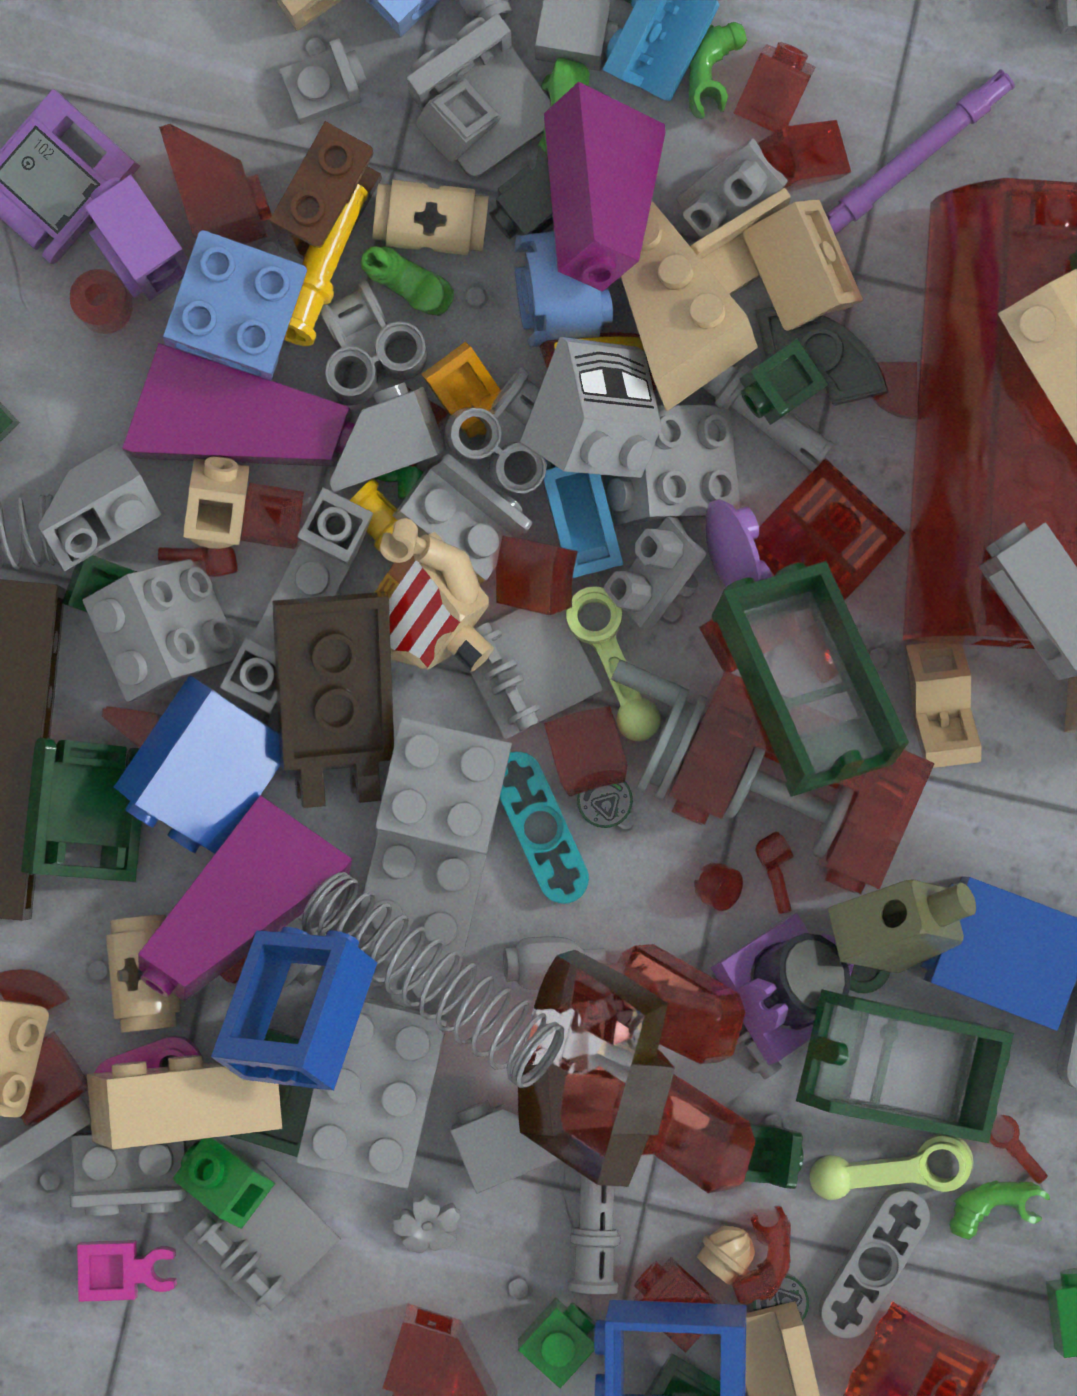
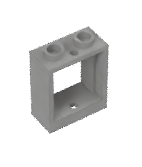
[978,522,1077,681]

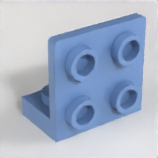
[163,230,307,381]

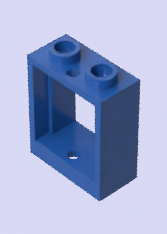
[211,927,377,1091]
[594,1300,747,1396]

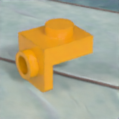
[421,342,501,438]

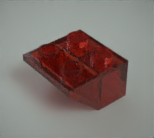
[382,1303,498,1396]

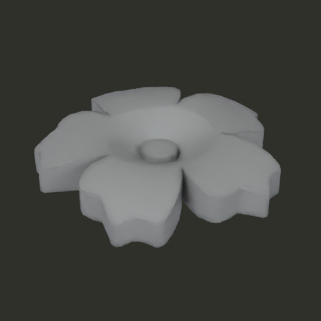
[392,1194,460,1253]

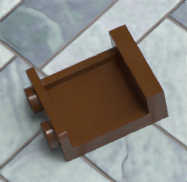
[269,121,382,260]

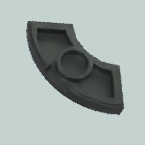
[755,307,889,406]

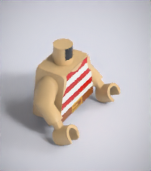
[375,518,494,672]

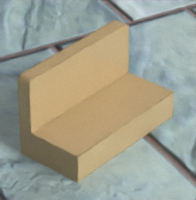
[690,188,791,295]
[743,200,863,331]
[746,1301,820,1396]

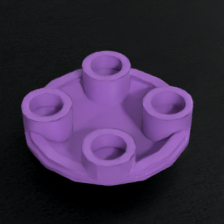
[705,499,772,587]

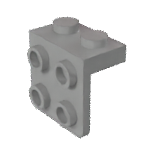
[407,13,550,178]
[607,405,740,526]
[82,558,239,703]

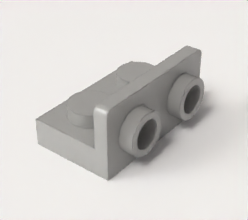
[392,454,532,584]
[70,1133,189,1216]

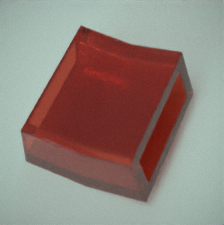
[496,535,578,615]
[544,706,628,797]
[20,1031,88,1127]

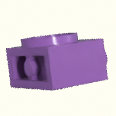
[84,174,189,301]

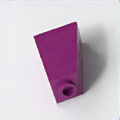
[544,82,666,292]
[122,343,355,467]
[138,795,352,1001]

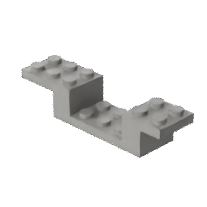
[296,717,512,1189]

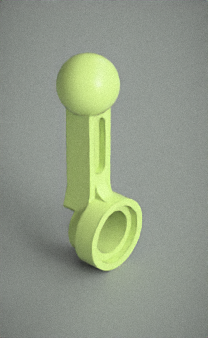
[566,586,661,742]
[809,1134,973,1200]

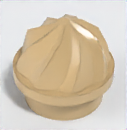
[697,1226,755,1285]

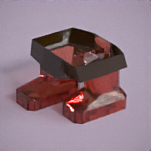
[518,944,755,1193]

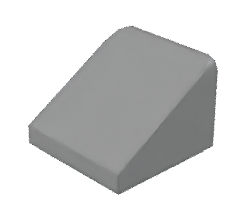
[416,78,501,162]

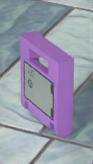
[0,89,140,264]

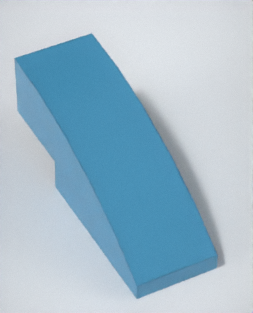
[542,458,623,579]

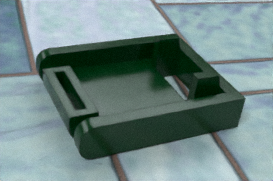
[21,737,142,882]

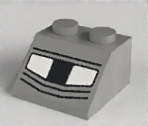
[520,337,662,478]

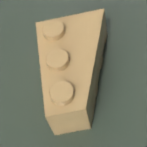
[621,201,758,412]
[87,1055,282,1150]

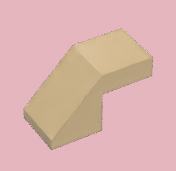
[906,639,982,769]

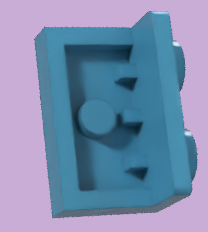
[602,0,720,101]

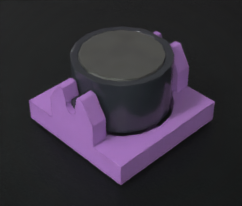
[711,913,854,1065]

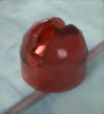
[694,862,743,911]

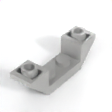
[220,488,373,714]

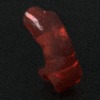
[732,1206,791,1305]

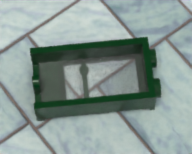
[711,561,909,797]
[796,989,1014,1143]

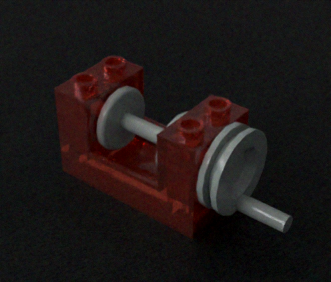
[611,659,935,894]

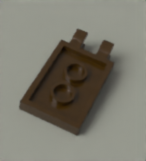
[272,592,394,808]

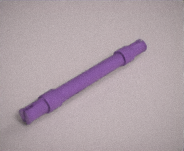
[826,69,1015,235]

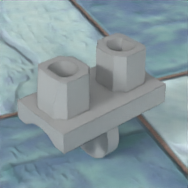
[676,138,788,237]
[604,516,707,630]

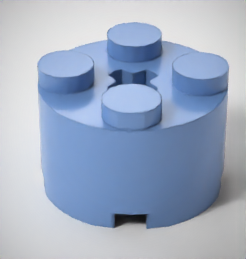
[515,231,613,347]

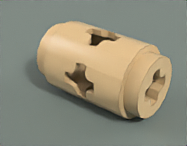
[372,180,489,256]
[106,915,181,1033]

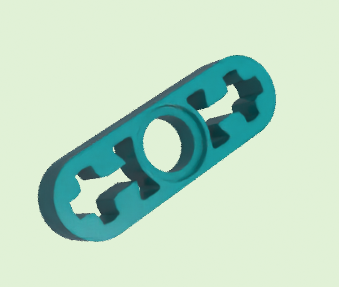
[500,752,589,904]

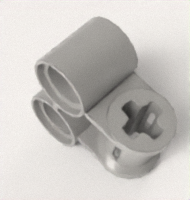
[320,280,428,405]
[444,368,546,493]

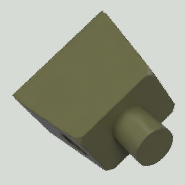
[827,879,976,974]

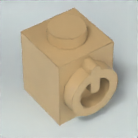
[183,456,250,549]

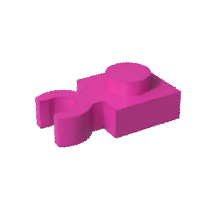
[77,1240,177,1302]

